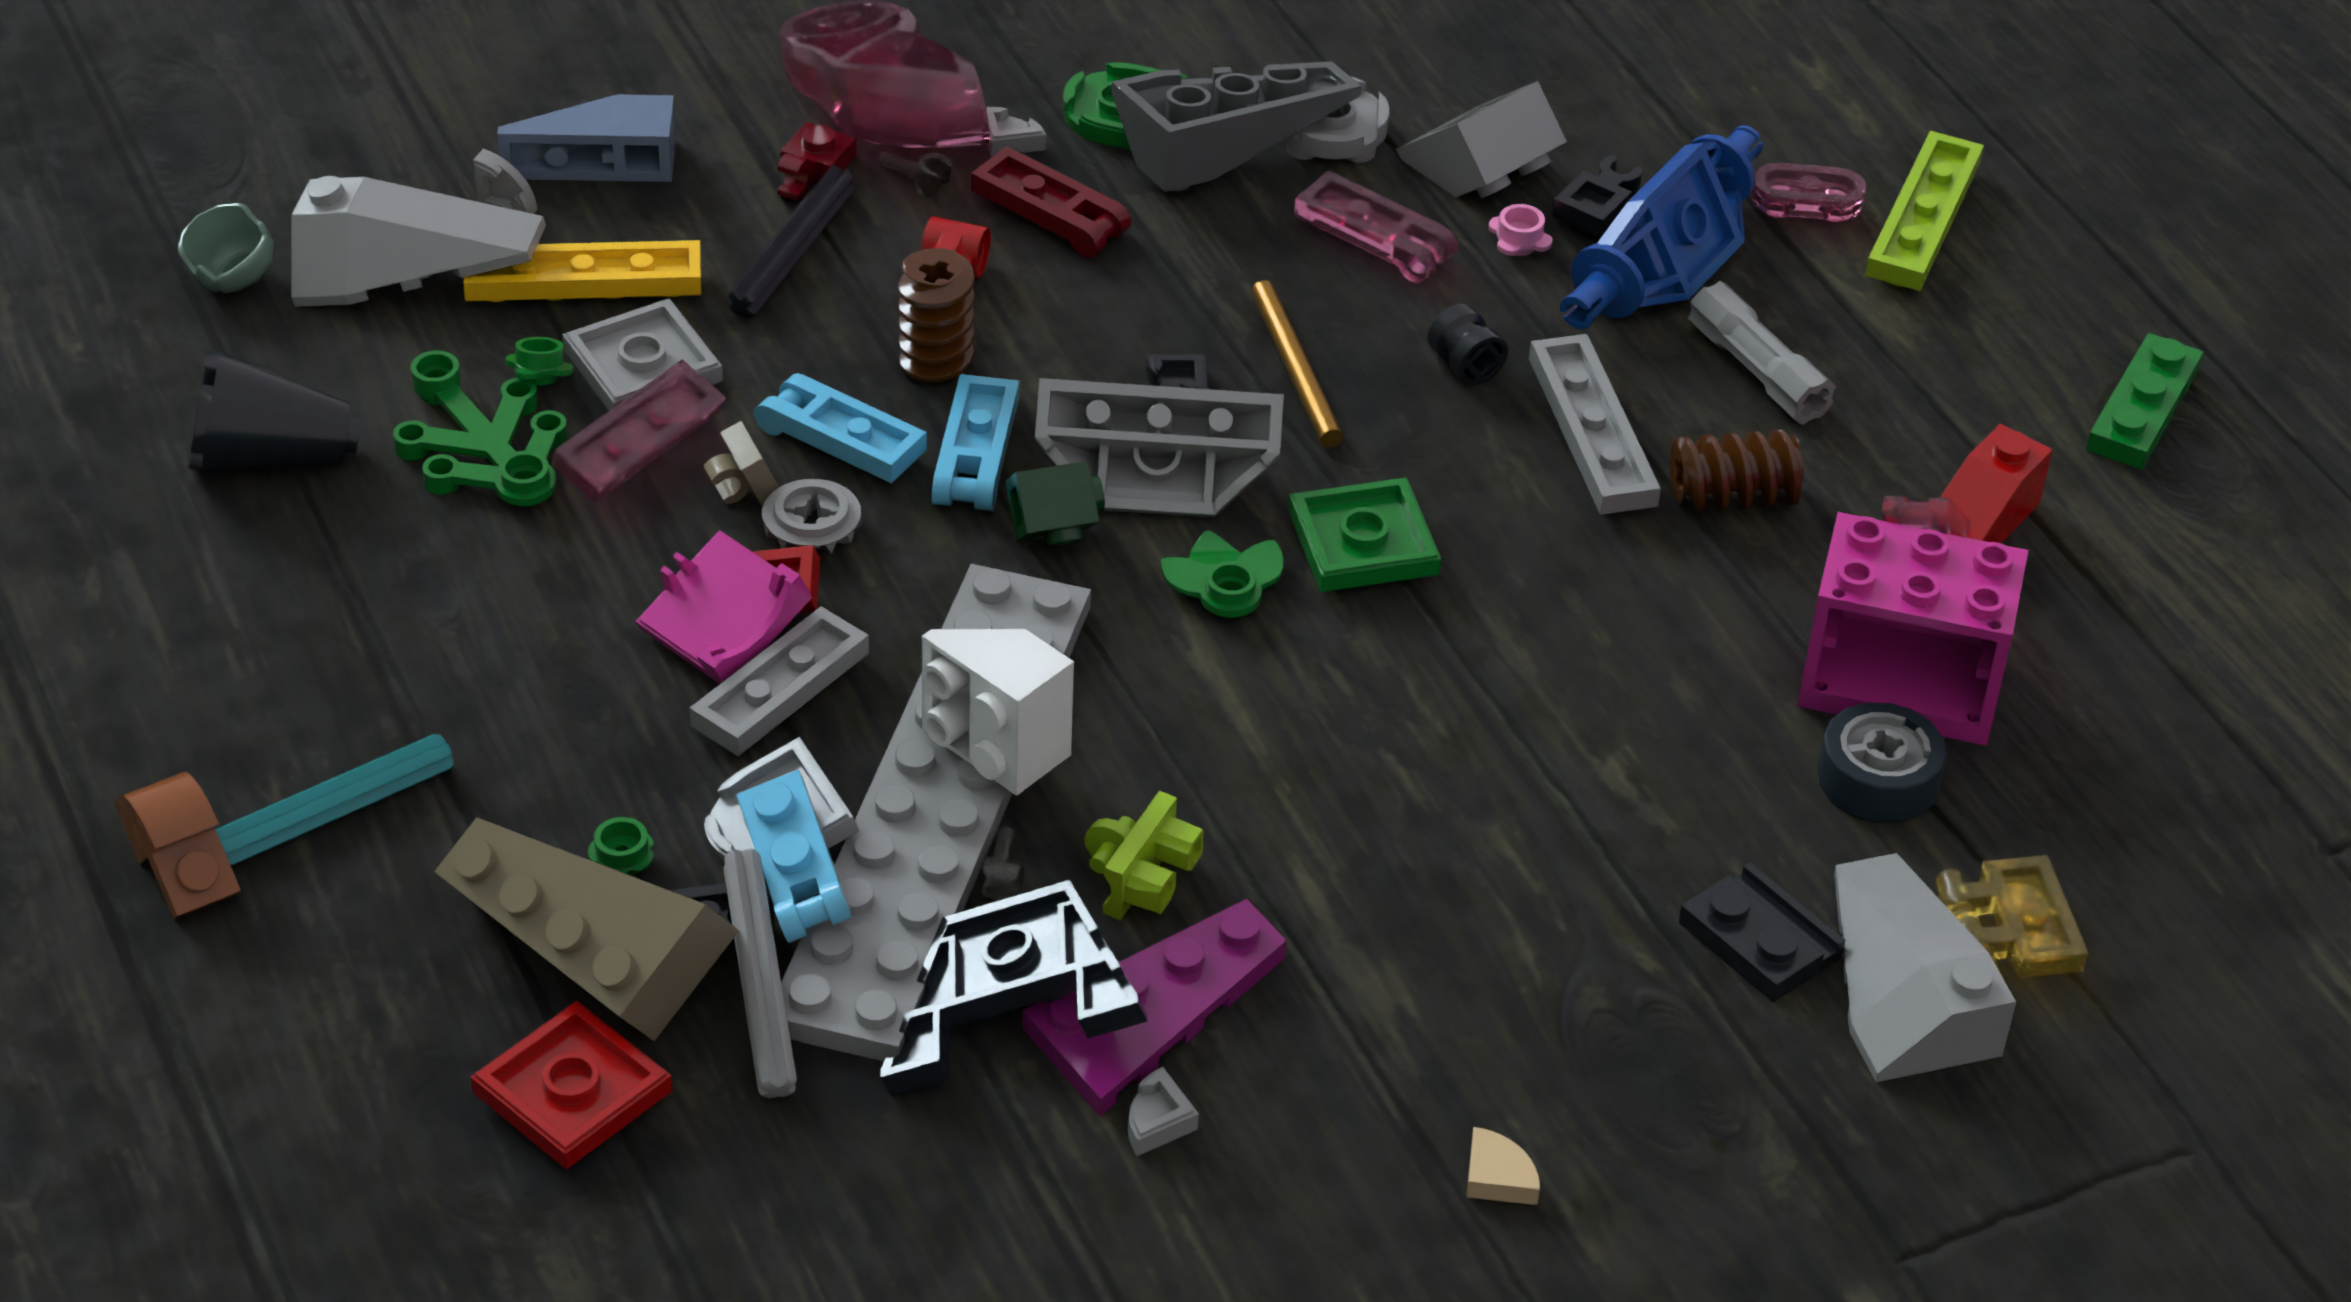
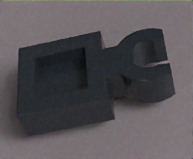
[1552,155,1643,238]

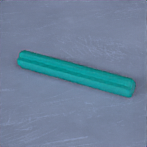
[216,734,454,866]

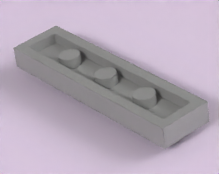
[1529,334,1661,515]

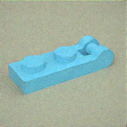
[754,373,927,483]
[932,374,1019,511]
[736,769,853,943]

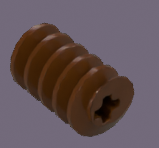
[898,248,974,383]
[1670,430,1804,512]

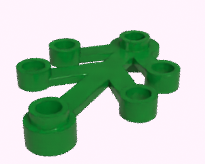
[393,350,568,507]

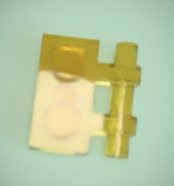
[1936,855,2088,978]

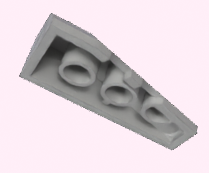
[291,176,546,307]

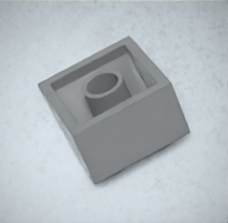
[1396,81,1567,198]

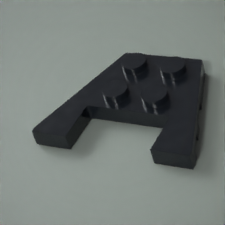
[880,880,1148,1096]

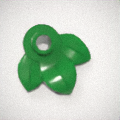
[1161,530,1283,618]

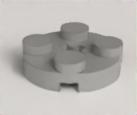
[1285,76,1389,163]

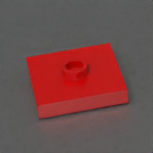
[470,1001,673,1170]

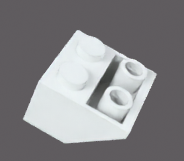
[922,629,1074,796]

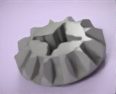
[762,479,861,554]

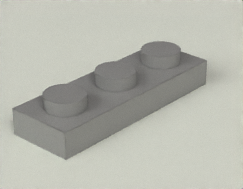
[689,606,869,756]

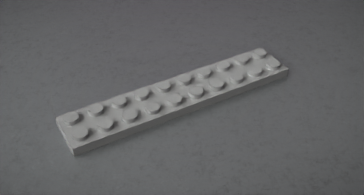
[781,564,1091,1061]

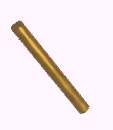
[1251,280,1343,448]

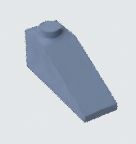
[497,94,676,182]

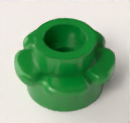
[588,817,654,876]

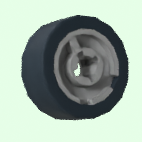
[1817,702,1947,823]

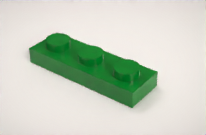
[2086,332,2204,470]

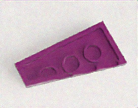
[1022,899,1287,1117]

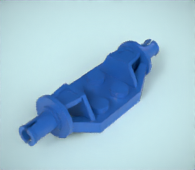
[1560,125,1764,329]

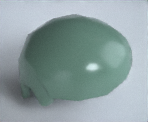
[178,203,274,294]

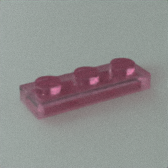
[551,359,725,503]

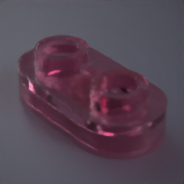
[1751,163,1866,222]

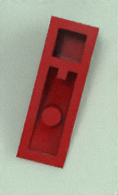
[1920,423,2053,543]

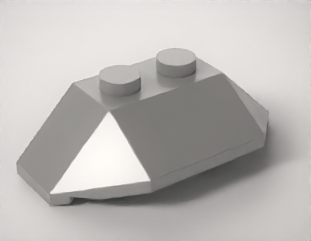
[1035,378,1284,518]

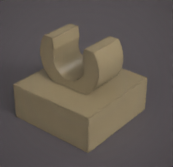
[704,421,779,508]

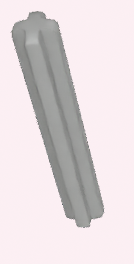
[723,848,797,1099]

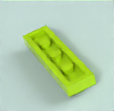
[1865,131,1984,291]

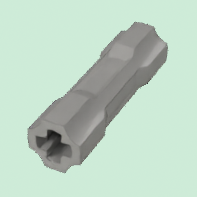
[1688,281,1836,425]

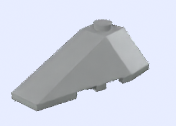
[1834,853,2016,1082]

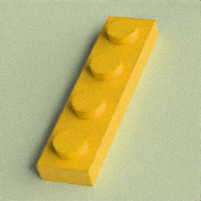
[463,240,701,302]

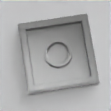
[562,298,723,418]

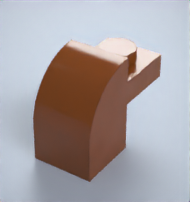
[114,771,241,919]

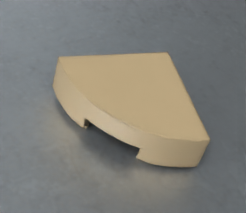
[1467,1127,1540,1205]

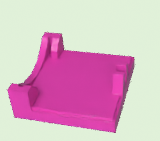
[635,530,812,684]

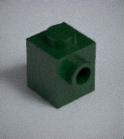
[1005,461,1105,547]

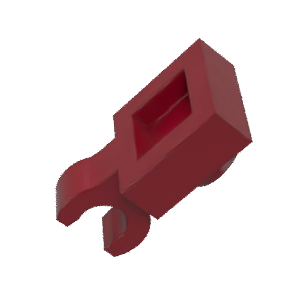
[777,122,857,201]

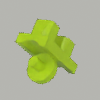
[1084,791,1204,921]

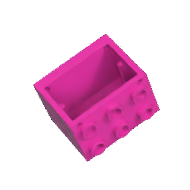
[1797,512,2029,746]

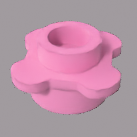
[1488,204,1553,256]

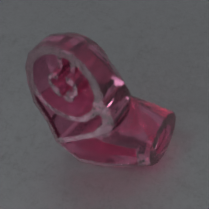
[779,0,990,148]

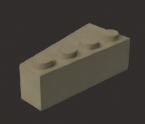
[434,817,739,1041]

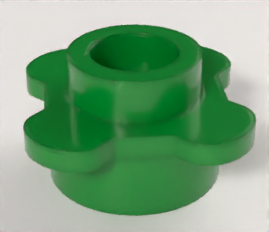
[505,337,573,385]

